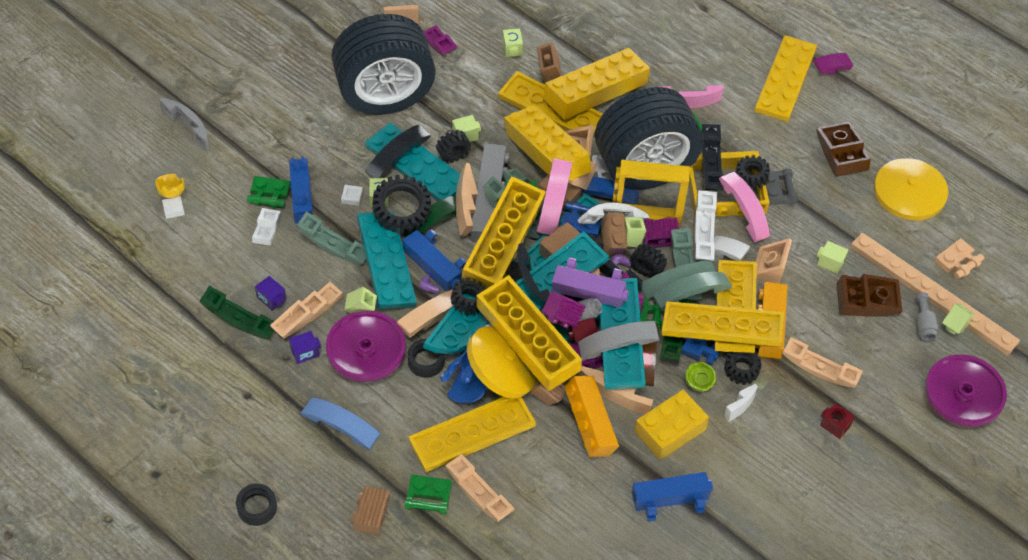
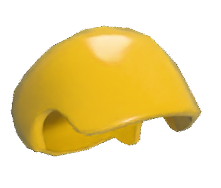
[155,174,185,198]

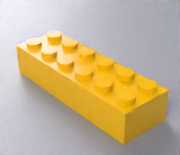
[543,48,650,120]
[504,105,592,182]
[462,176,546,289]
[477,275,582,392]

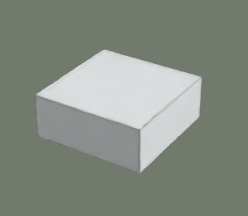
[341,185,363,206]
[162,196,185,219]

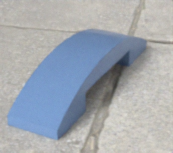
[301,398,380,450]

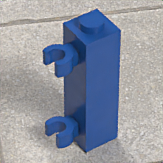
[289,156,313,224]
[403,230,466,292]
[631,472,713,521]

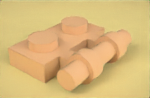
[934,238,985,279]

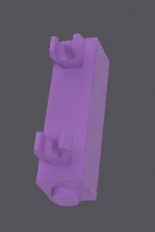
[552,257,629,308]

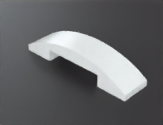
[694,190,717,262]
[578,203,650,224]

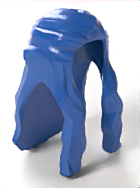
[440,349,487,404]

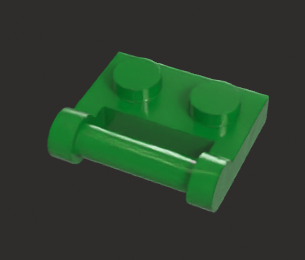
[405,474,452,515]

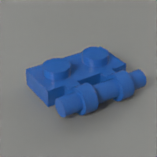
[561,202,601,238]
[681,338,719,366]

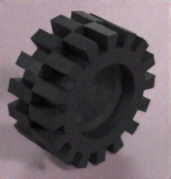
[436,130,471,163]
[736,155,770,190]
[630,243,667,278]
[450,278,486,315]
[724,352,762,385]

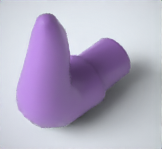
[611,254,631,268]
[419,274,440,294]

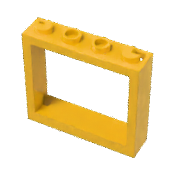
[688,151,769,218]
[612,160,690,227]

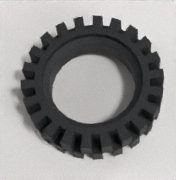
[372,175,431,233]

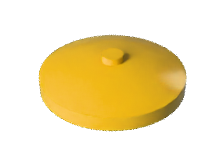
[874,159,948,221]
[467,326,536,399]

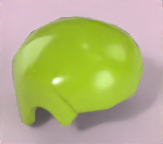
[685,362,716,392]

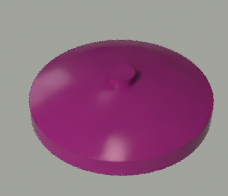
[326,311,406,382]
[925,354,1007,427]

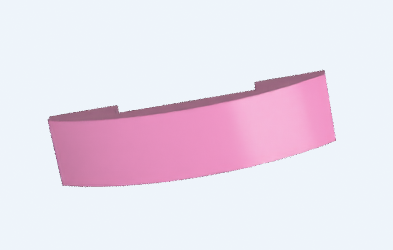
[662,85,724,108]
[537,158,572,235]
[719,172,770,243]

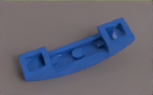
[574,177,639,205]

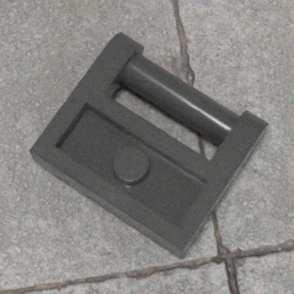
[766,168,798,205]

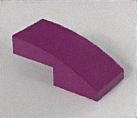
[424,25,457,56]
[813,53,853,74]

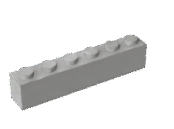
[471,143,509,242]

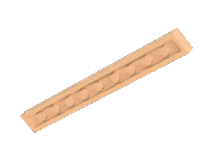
[850,232,1020,356]

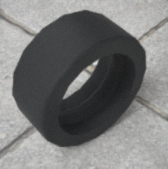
[408,339,445,378]
[236,483,277,526]

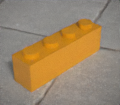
[755,282,788,359]
[564,376,619,457]

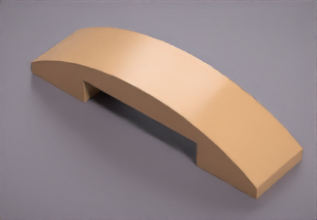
[783,337,863,388]
[446,454,514,522]

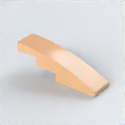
[456,163,478,236]
[270,282,344,339]
[397,289,453,338]
[578,366,653,415]

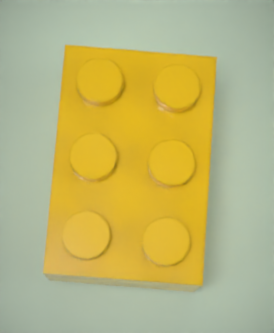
[634,389,709,461]

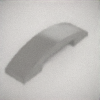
[159,98,210,152]
[578,321,659,361]

